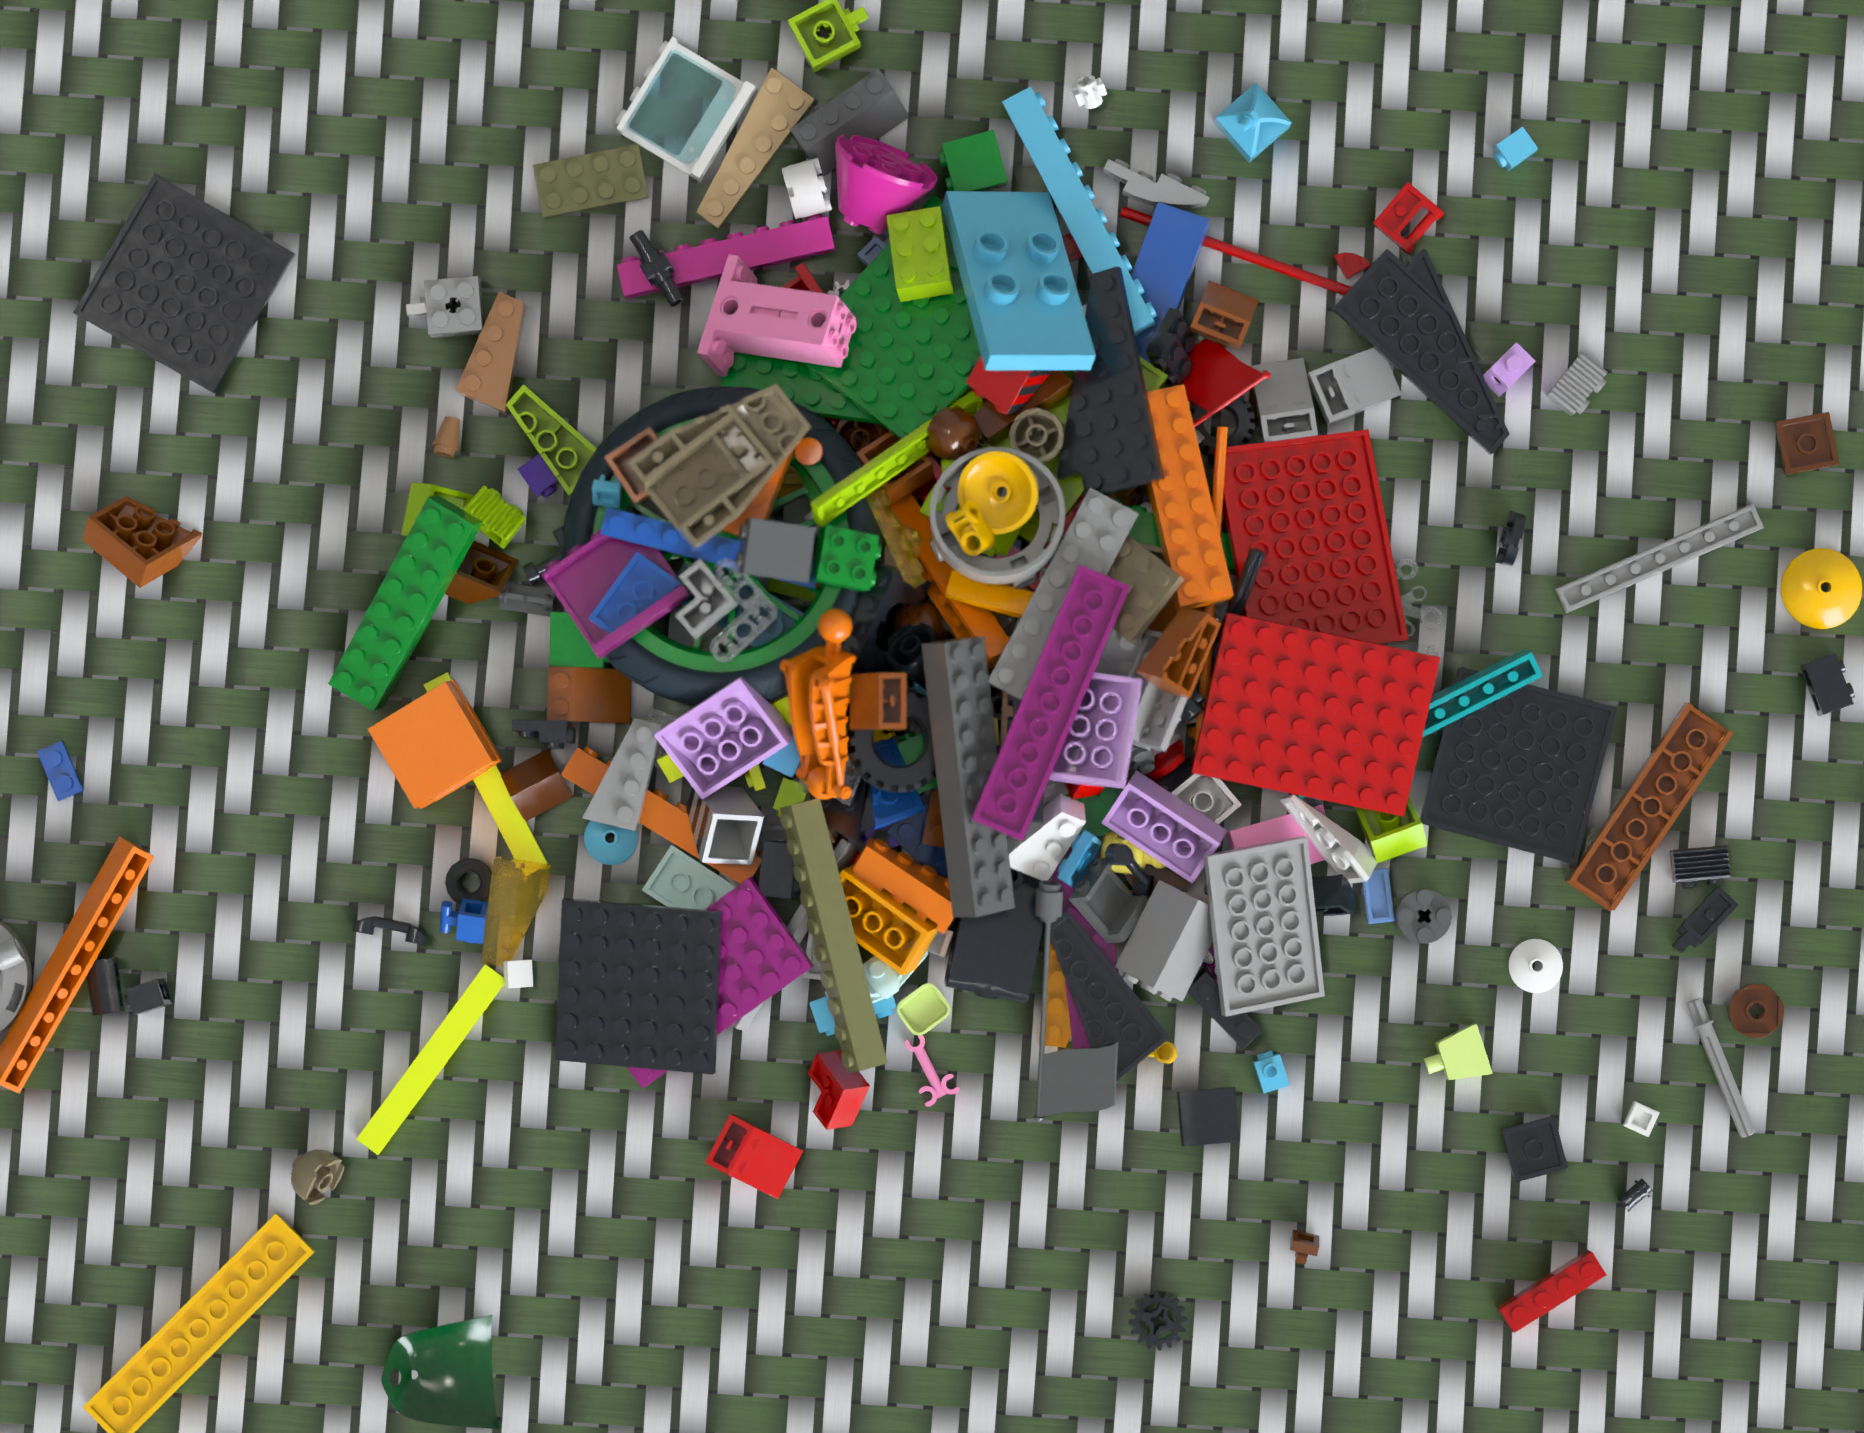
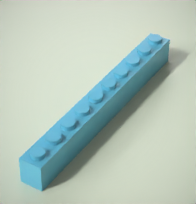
[1002,86,1157,336]

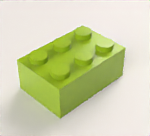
[886,206,954,302]

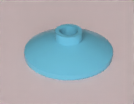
[584,820,638,865]

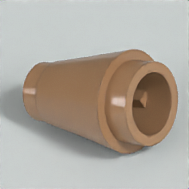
[432,416,460,458]

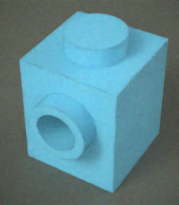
[1252,1050,1290,1093]

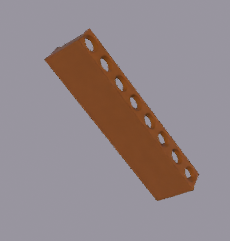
[1565,702,1733,912]

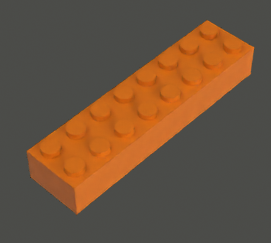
[1146,384,1234,612]

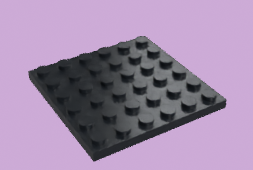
[73,173,295,394]
[1420,666,1617,865]
[555,898,723,1075]

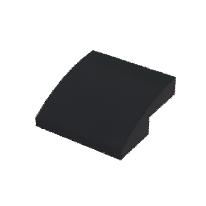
[1177,1087,1240,1146]

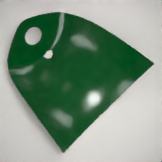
[381,1314,499,1429]

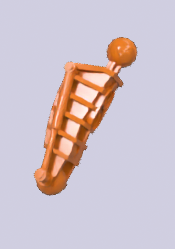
[780,608,856,800]

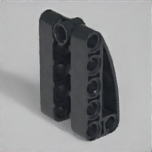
[944,870,1052,1003]

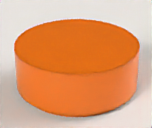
[795,438,823,466]

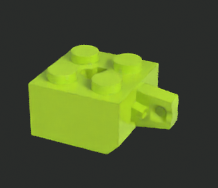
[787,0,869,73]

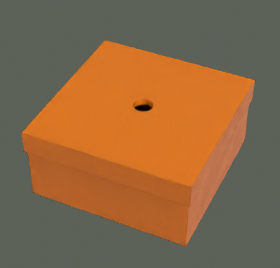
[368,679,503,809]

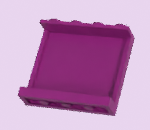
[541,512,690,659]

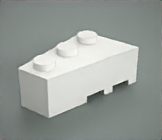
[1007,794,1086,881]

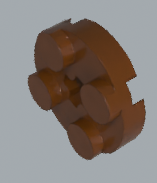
[1728,984,1784,1038]

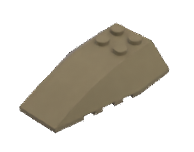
[627,384,811,549]

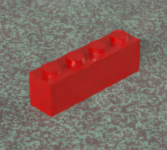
[1496,1250,1607,1333]

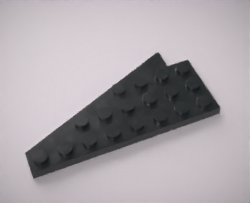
[1332,249,1510,455]

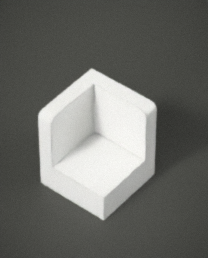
[927,930,953,957]

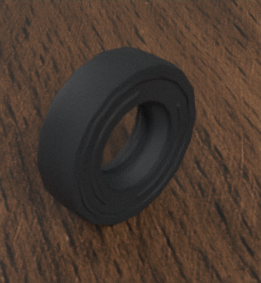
[445,858,494,905]

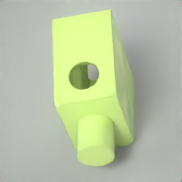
[1424,1023,1492,1080]

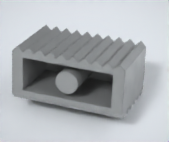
[1546,352,1608,416]

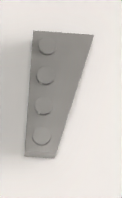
[582,718,663,831]

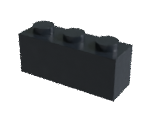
[1187,971,1263,1049]

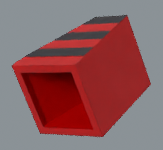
[966,356,1053,414]

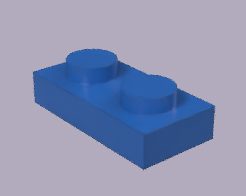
[37,741,84,801]

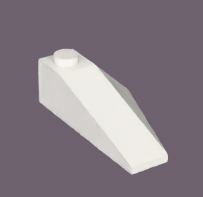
[1279,794,1377,883]

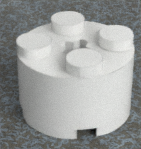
[782,158,832,219]

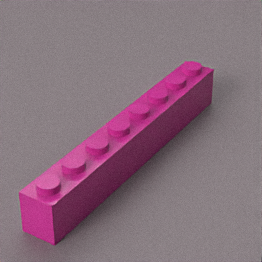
[617,214,835,299]

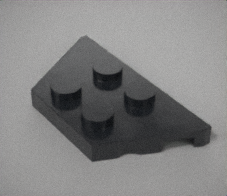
[810,754,870,845]

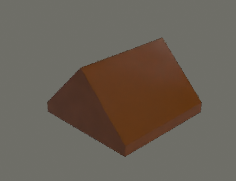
[501,749,573,821]

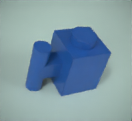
[439,898,489,944]

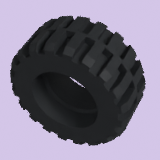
[847,689,937,793]

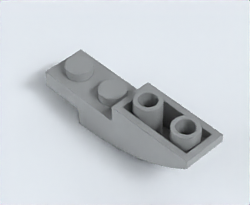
[1103,159,1210,209]

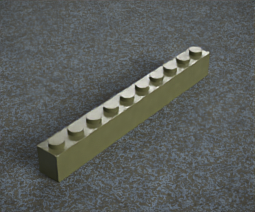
[780,798,888,1073]

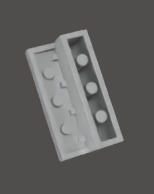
[1128,629,1188,752]

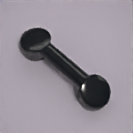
[1105,843,1154,897]
[352,916,428,945]

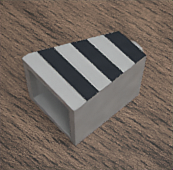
[686,786,764,865]

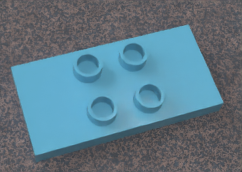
[942,191,1096,370]

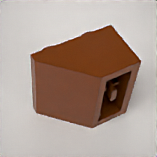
[1190,281,1259,351]
[850,673,906,730]

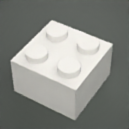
[1171,774,1242,824]

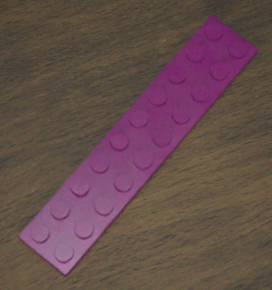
[971,564,1130,841]

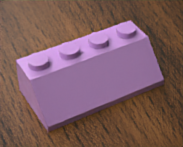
[1102,770,1227,883]

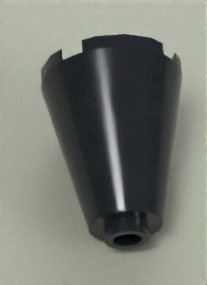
[885,622,938,691]

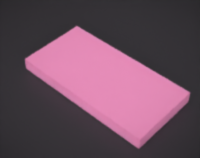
[1226,804,1326,864]

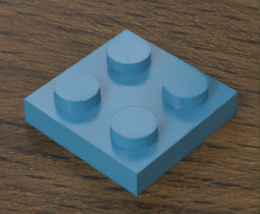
[1057,830,1103,888]

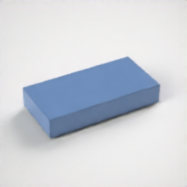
[1362,867,1395,924]

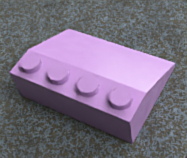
[1049,672,1143,789]
[654,677,793,800]

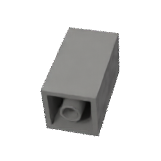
[1115,880,1213,1001]

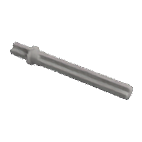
[1686,997,1755,1138]

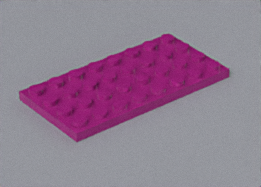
[627,877,814,1089]

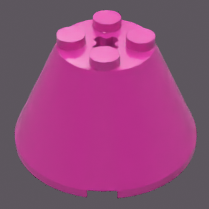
[835,135,938,235]

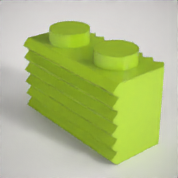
[463,486,526,549]

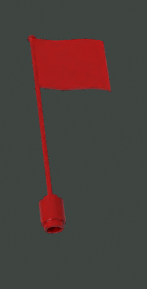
[1069,339,1271,513]

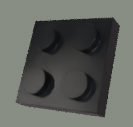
[1501,1116,1568,1182]

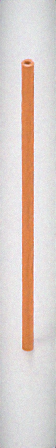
[1195,427,1228,750]

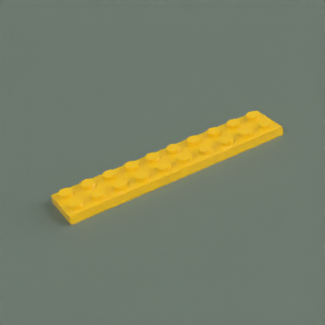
[83,1213,315,1433]

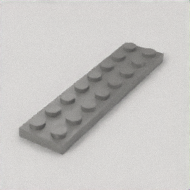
[988,488,1139,700]

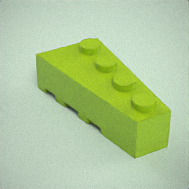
[506,384,597,498]

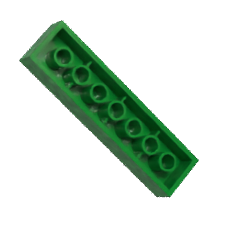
[328,494,483,712]

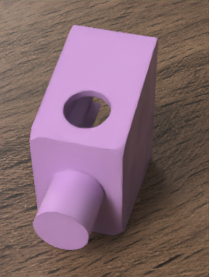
[1483,342,1535,397]

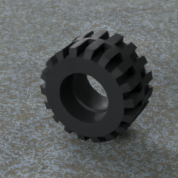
[1190,395,1255,458]

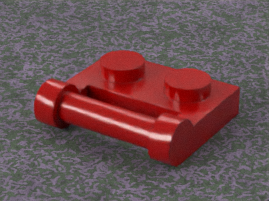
[1372,182,1444,255]

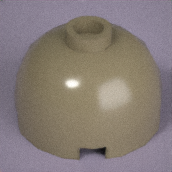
[1009,408,1064,463]
[291,1149,344,1205]

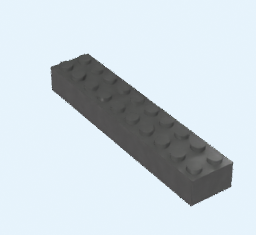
[922,636,1015,917]

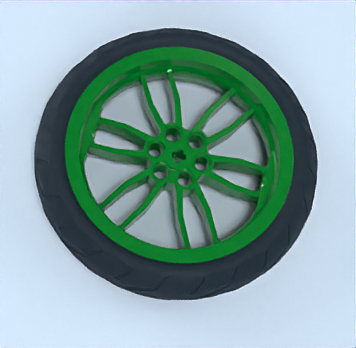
[562,386,885,706]

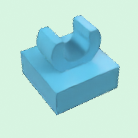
[592,475,622,509]

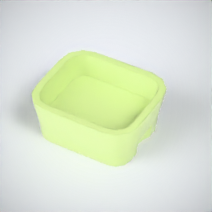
[897,983,950,1036]

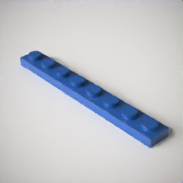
[600,507,816,589]

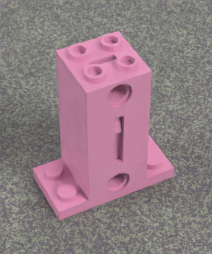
[697,255,856,377]

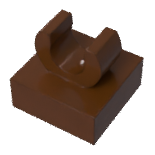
[1290,1229,1319,1264]

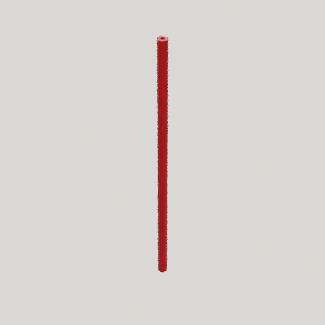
[1120,206,1351,295]

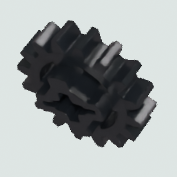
[1128,1290,1188,1351]

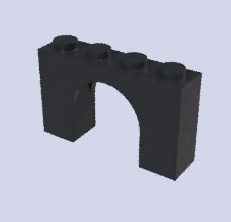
[841,561,932,674]

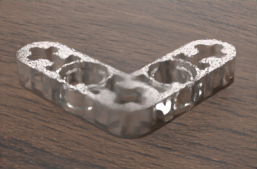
[710,559,777,662]

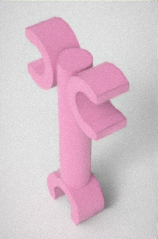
[905,1035,960,1106]

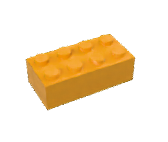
[839,865,938,976]

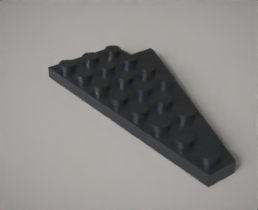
[1057,266,1165,496]

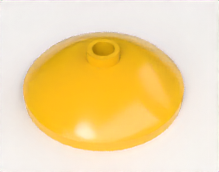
[957,451,1038,534]
[1780,548,1862,629]

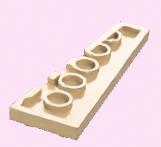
[697,68,815,229]

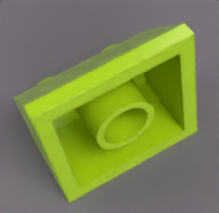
[401,482,473,536]
[1355,797,1427,863]

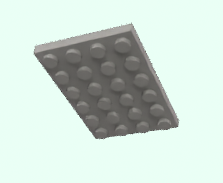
[1203,836,1325,1016]

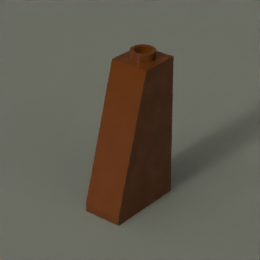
[974,370,1073,447]

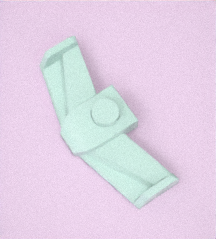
[825,951,929,1003]

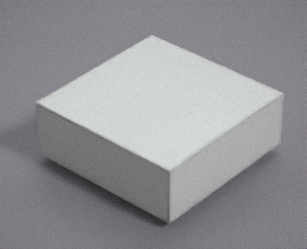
[503,960,533,988]
[1623,1101,1660,1137]

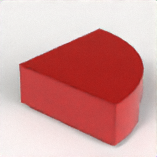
[1334,252,1371,280]

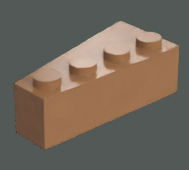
[456,292,526,415]

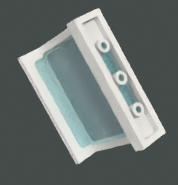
[615,36,756,182]

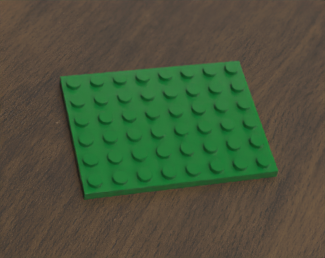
[802,195,981,440]

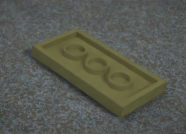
[533,144,649,219]

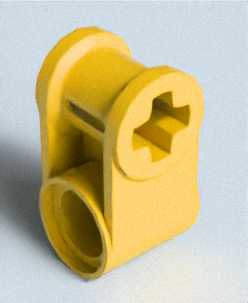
[945,500,995,556]

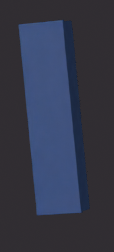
[1131,202,1210,364]

